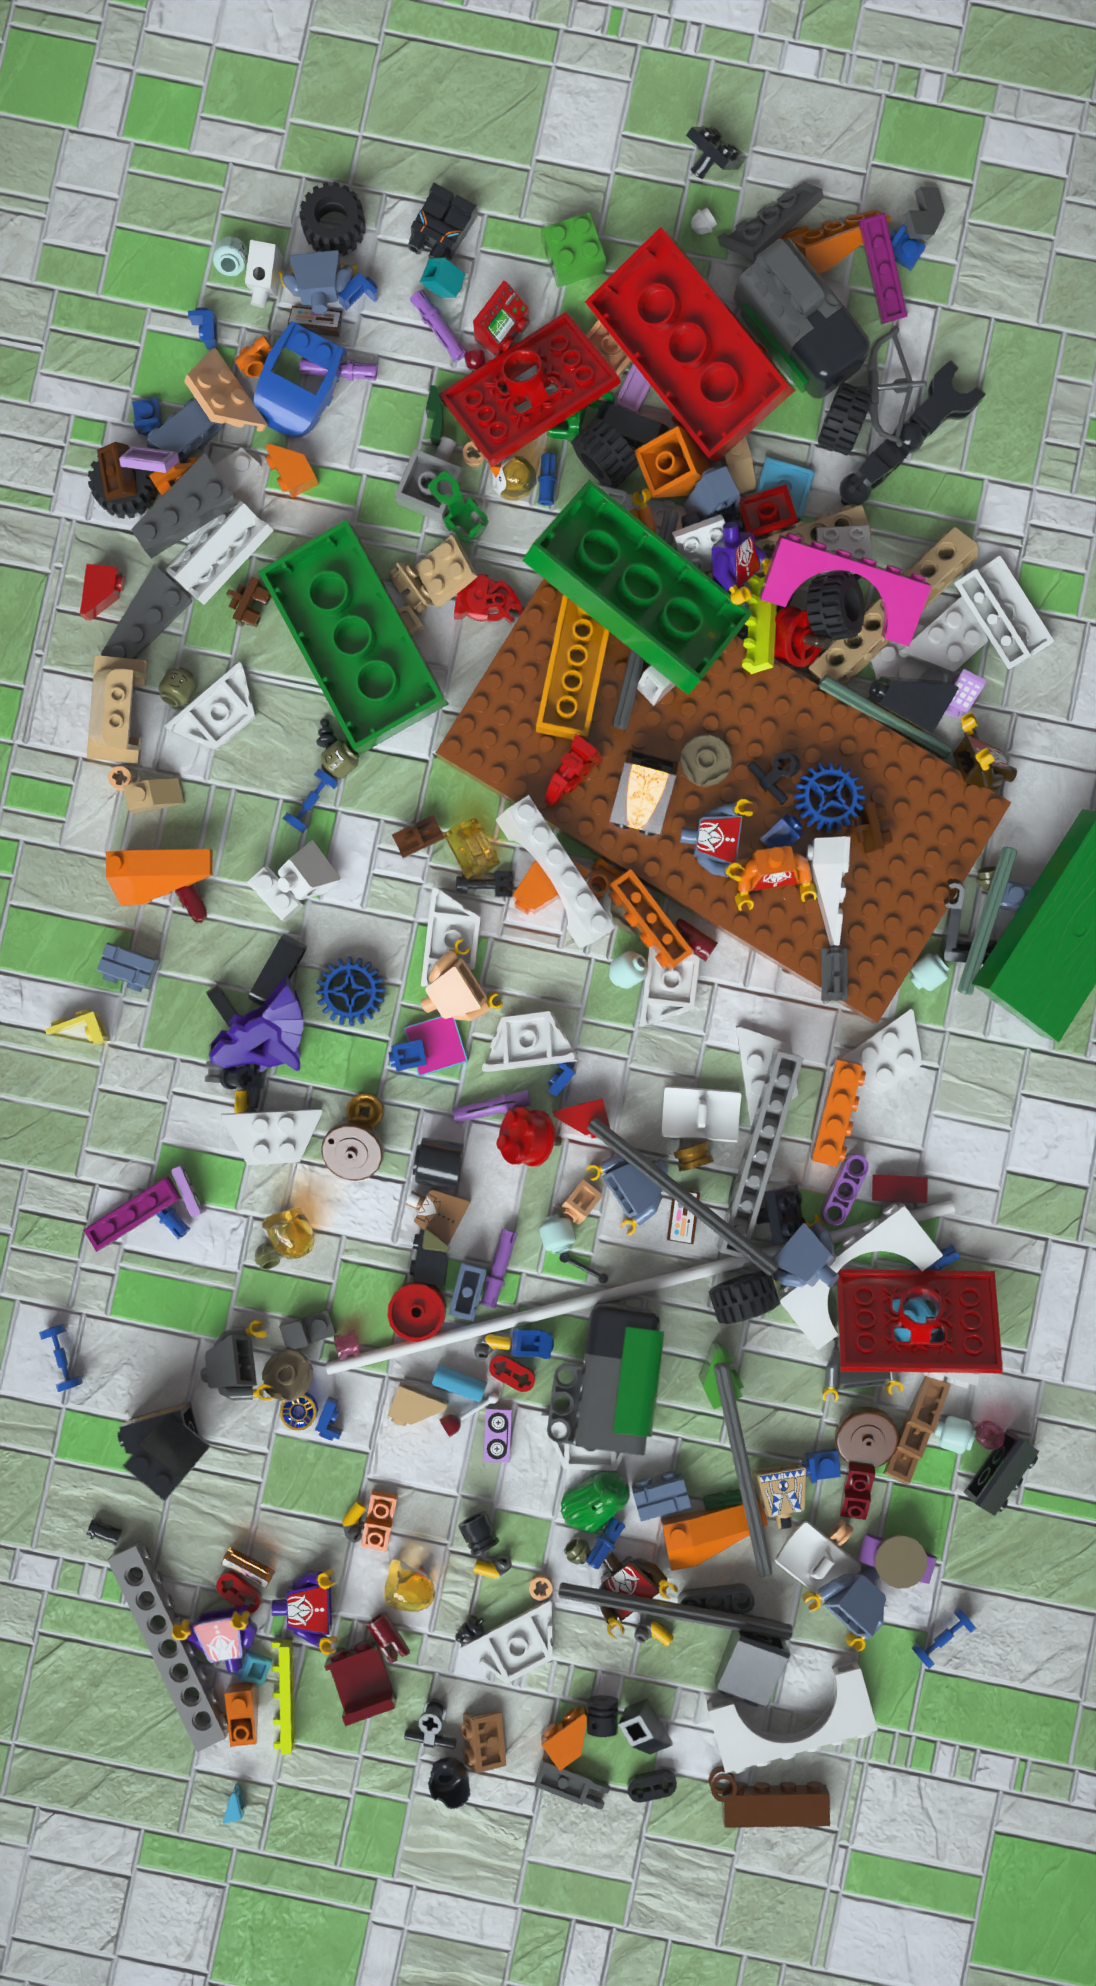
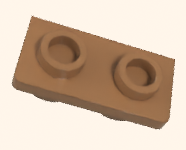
[461,1710,507,1773]

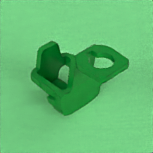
[546,391,613,444]
[428,471,489,543]

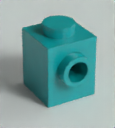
[420,258,466,298]

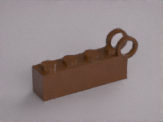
[708,1766,830,1828]

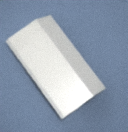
[165,497,274,605]
[954,556,1055,670]

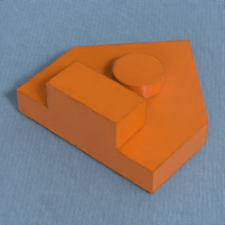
[149,457,199,496]

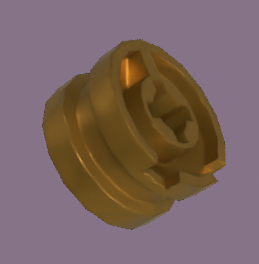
[346,1093,384,1127]
[673,1141,714,1172]

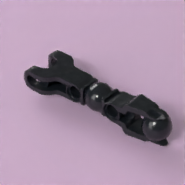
[839,360,986,506]

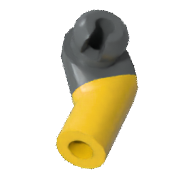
[234,1090,257,1113]
[474,1334,511,1360]
[342,1501,367,1543]
[473,1554,512,1578]
[634,1621,674,1646]

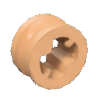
[463,441,485,467]
[108,766,134,791]
[828,1519,854,1546]
[529,1574,553,1601]

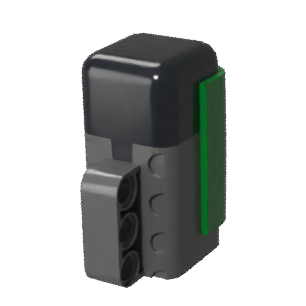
[733,238,871,399]
[547,1303,664,1455]

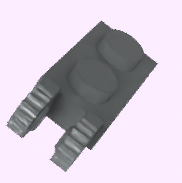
[534,1758,611,1809]

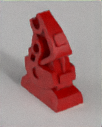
[454,574,523,624]
[544,734,603,807]

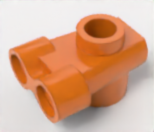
[234,335,273,378]
[587,858,623,901]

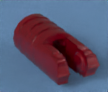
[175,883,207,924]
[676,919,718,962]
[366,1612,410,1663]

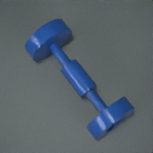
[282,768,339,833]
[39,1324,83,1392]
[911,1607,976,1669]

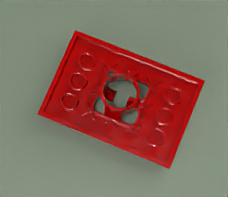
[439,312,621,467]
[837,1269,1003,1374]

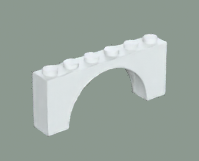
[495,795,615,948]
[778,1202,943,1350]
[706,1661,878,1774]

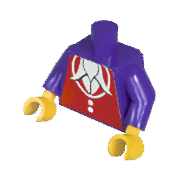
[712,522,771,605]
[272,1569,338,1655]
[172,1605,258,1673]

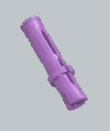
[410,290,467,362]
[299,357,378,381]
[452,1090,531,1124]
[480,1229,518,1308]

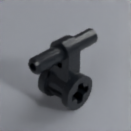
[747,752,801,805]
[220,1064,265,1109]
[404,1698,457,1750]

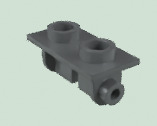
[821,947,848,1001]

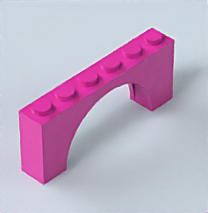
[759,533,932,646]

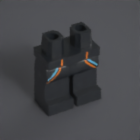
[408,183,477,260]

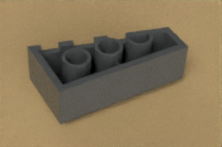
[131,453,237,559]

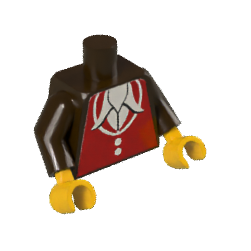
[953,712,1017,790]
[598,1551,678,1639]

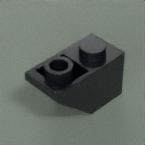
[409,1228,449,1286]
[618,1699,673,1755]

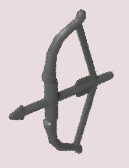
[857,326,927,447]

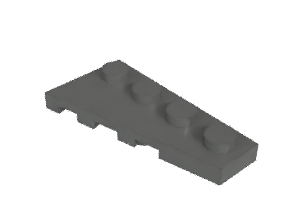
[717,182,824,261]
[101,564,192,659]

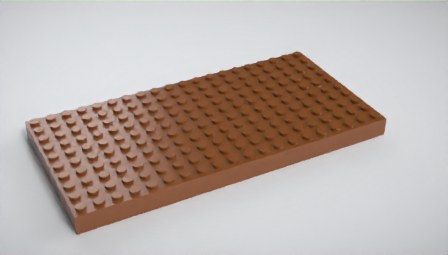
[435,579,1011,1024]

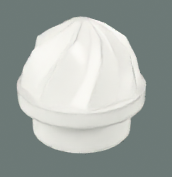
[691,207,717,235]

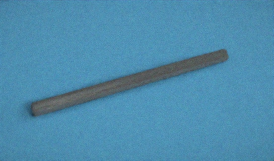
[612,509,679,730]
[587,1118,778,1275]
[713,1362,773,1577]
[558,1582,793,1640]

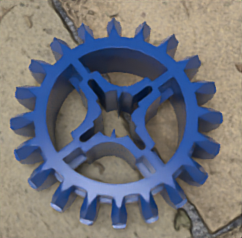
[794,762,865,833]
[316,956,386,1026]

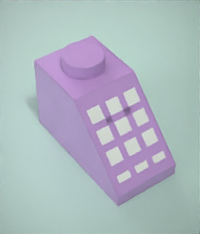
[945,669,987,718]

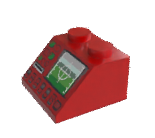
[473,280,530,356]

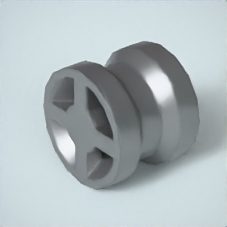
[204,1061,224,1083]

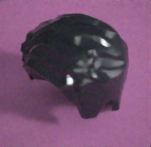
[428,1757,470,1809]

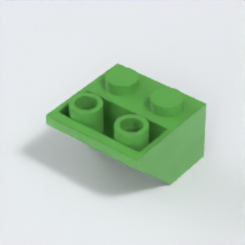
[699,1341,744,1409]

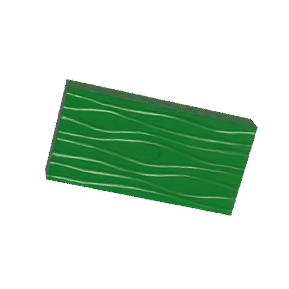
[522,479,753,695]
[258,520,449,754]
[971,809,1096,1042]

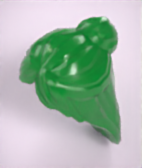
[561,1471,630,1533]

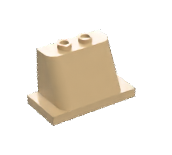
[87,655,148,764]

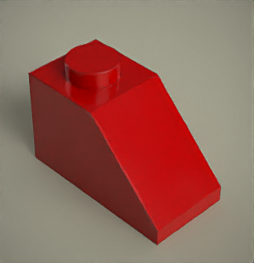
[80,563,125,621]
[552,1098,610,1139]

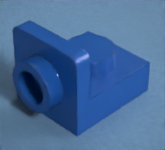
[890,224,926,271]
[188,307,218,350]
[132,398,163,436]
[760,814,805,849]
[388,1039,428,1071]
[548,1062,576,1097]
[315,1396,343,1441]
[802,1449,841,1483]

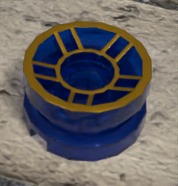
[280,1392,319,1431]

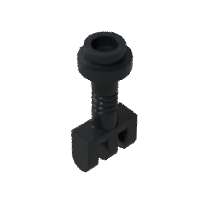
[456,871,513,898]

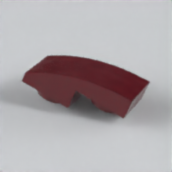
[872,1175,928,1204]
[840,1463,875,1520]

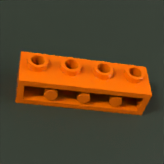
[608,869,693,971]
[810,1057,866,1167]

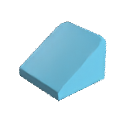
[235,1650,273,1685]
[223,1784,246,1824]

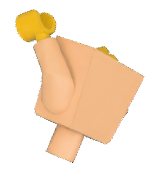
[421,939,503,1021]

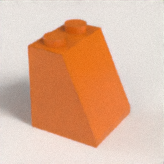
[634,426,713,498]
[512,858,590,915]

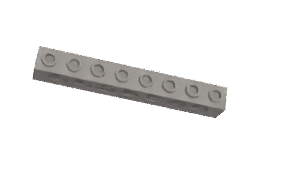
[717,1048,803,1259]
[107,1540,229,1752]

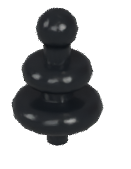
[316,718,338,750]
[455,1615,484,1642]

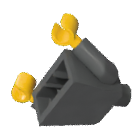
[200,1320,274,1401]
[822,1348,904,1402]

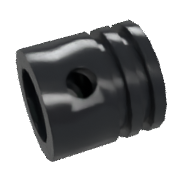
[458,1511,500,1555]
[587,1695,618,1737]

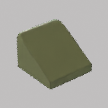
[422,1227,450,1252]

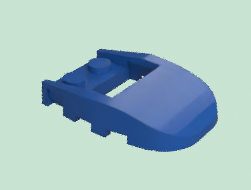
[254,321,348,438]

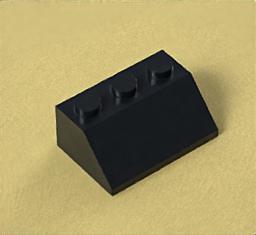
[963,1428,1039,1516]

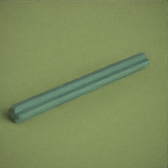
[819,675,952,759]
[958,847,1017,995]

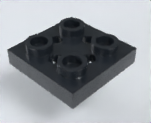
[686,126,744,179]
[756,1184,806,1244]

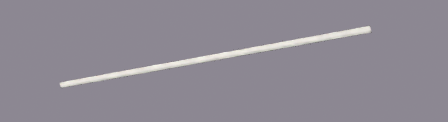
[326,1200,955,1375]

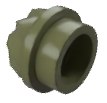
[976,866,996,892]
[255,1243,280,1270]
[564,1537,591,1565]

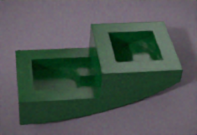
[426,385,444,446]

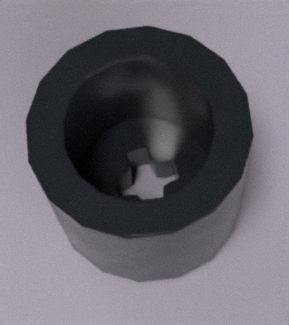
[413,1137,464,1190]

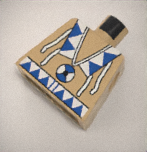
[751,1463,806,1529]

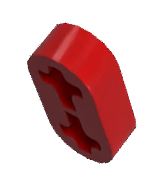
[489,1354,535,1392]
[216,1571,262,1614]

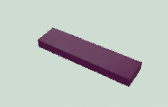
[858,213,908,324]
[83,1176,182,1252]

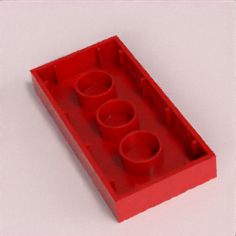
[585,227,796,462]

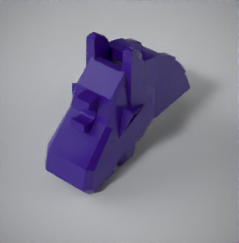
[209,975,304,1072]

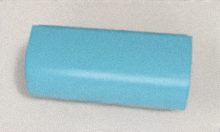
[432,1364,487,1402]

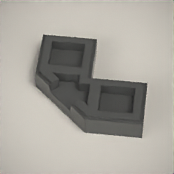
[903,187,945,239]

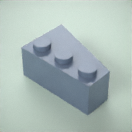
[147,398,223,472]
[683,466,740,521]

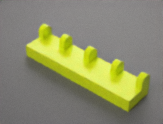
[742,574,777,674]
[271,1639,295,1754]

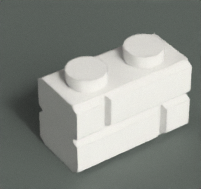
[247,865,304,923]

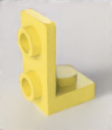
[45,1009,109,1045]

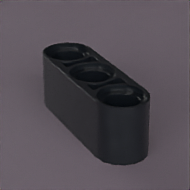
[595,403,669,449]
[248,934,307,1006]
[677,1583,755,1615]

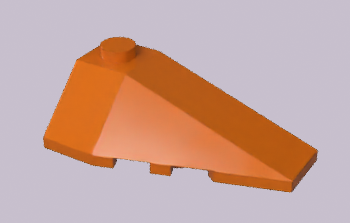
[780,210,891,274]
[106,849,213,906]
[661,1499,768,1571]

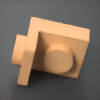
[559,1179,603,1225]

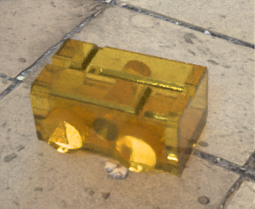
[443,818,500,880]

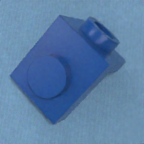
[338,273,379,310]
[511,1329,554,1359]

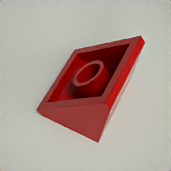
[739,484,799,537]

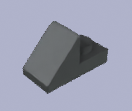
[279,1309,337,1350]

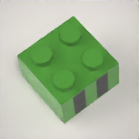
[541,212,606,288]

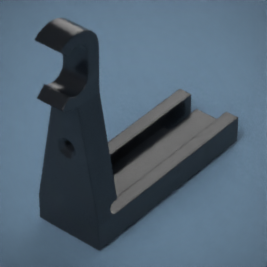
[940,879,996,964]

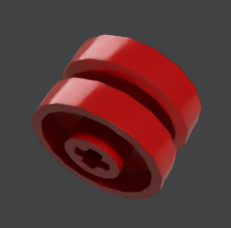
[387,1281,447,1342]

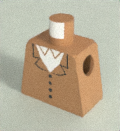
[406,1188,471,1244]

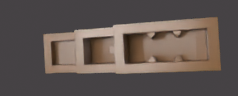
[883,1375,951,1485]

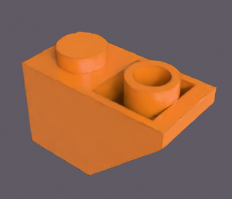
[264,444,319,498]
[225,1682,258,1747]
[541,1705,587,1771]

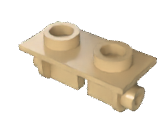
[389,563,434,615]

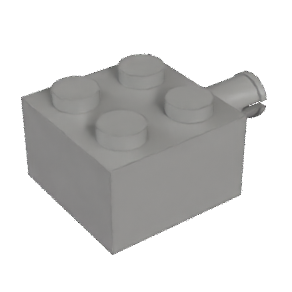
[395,437,463,524]

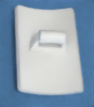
[661,1086,741,1142]
[775,1521,862,1602]

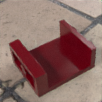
[324,1640,397,1727]

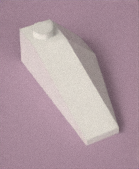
[806,837,850,947]

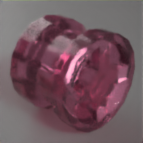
[334,1330,361,1360]
[975,1420,1005,1450]

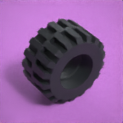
[299,182,366,256]
[818,382,872,456]
[572,418,639,489]
[88,448,158,519]
[806,572,865,641]
[709,1271,780,1324]

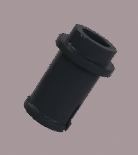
[86,1519,122,1546]

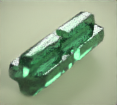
[703,1489,743,1511]

